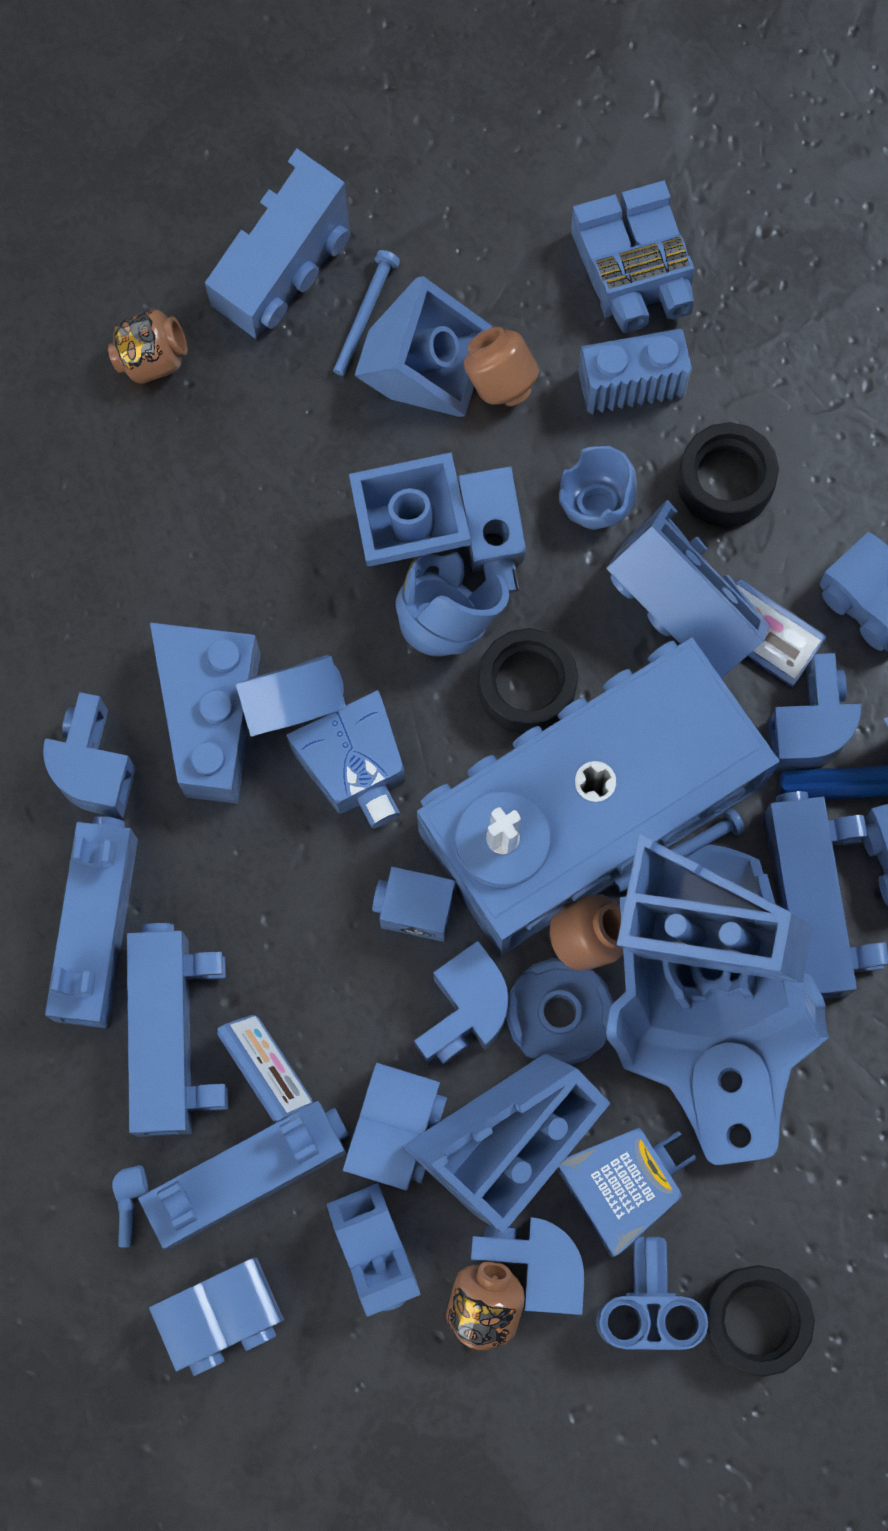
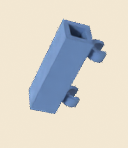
[763,791,888,1000]
[45,816,138,1028]
[127,923,229,1137]
[138,1101,350,1250]

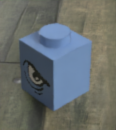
[372,867,456,942]

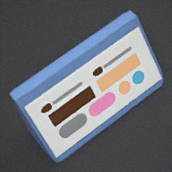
[736,579,826,688]
[217,1015,313,1123]

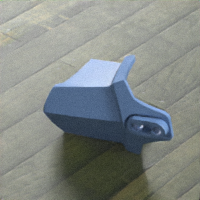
[606,844,829,1165]

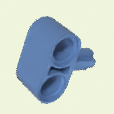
[596,1237,708,1350]

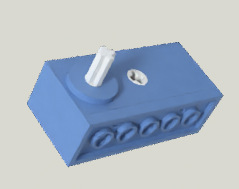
[417,637,780,957]

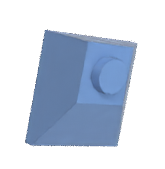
[354,276,492,417]
[349,452,472,567]

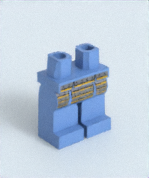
[571,180,695,334]

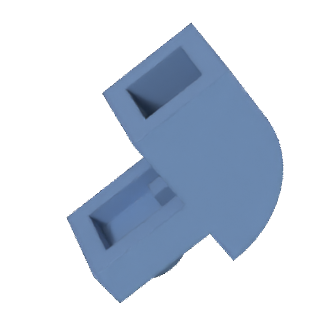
[768,653,861,772]
[235,655,346,736]
[43,692,136,819]
[414,941,508,1064]
[326,1183,421,1317]
[471,1217,584,1315]

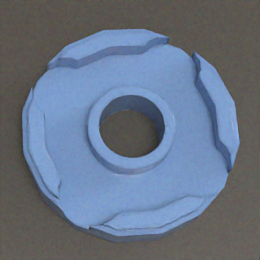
[506,958,613,1066]

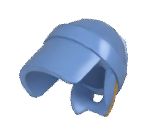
[395,552,509,657]

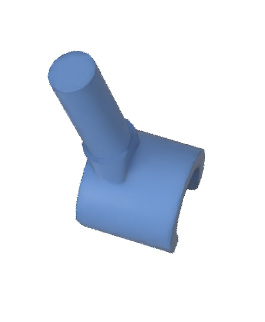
[112,1165,148,1247]

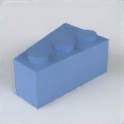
[205,148,350,339]
[606,500,770,679]
[150,623,261,804]
[617,834,813,983]
[402,1053,611,1234]

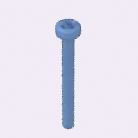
[333,250,400,376]
[613,809,745,892]

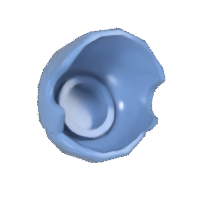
[559,445,637,530]

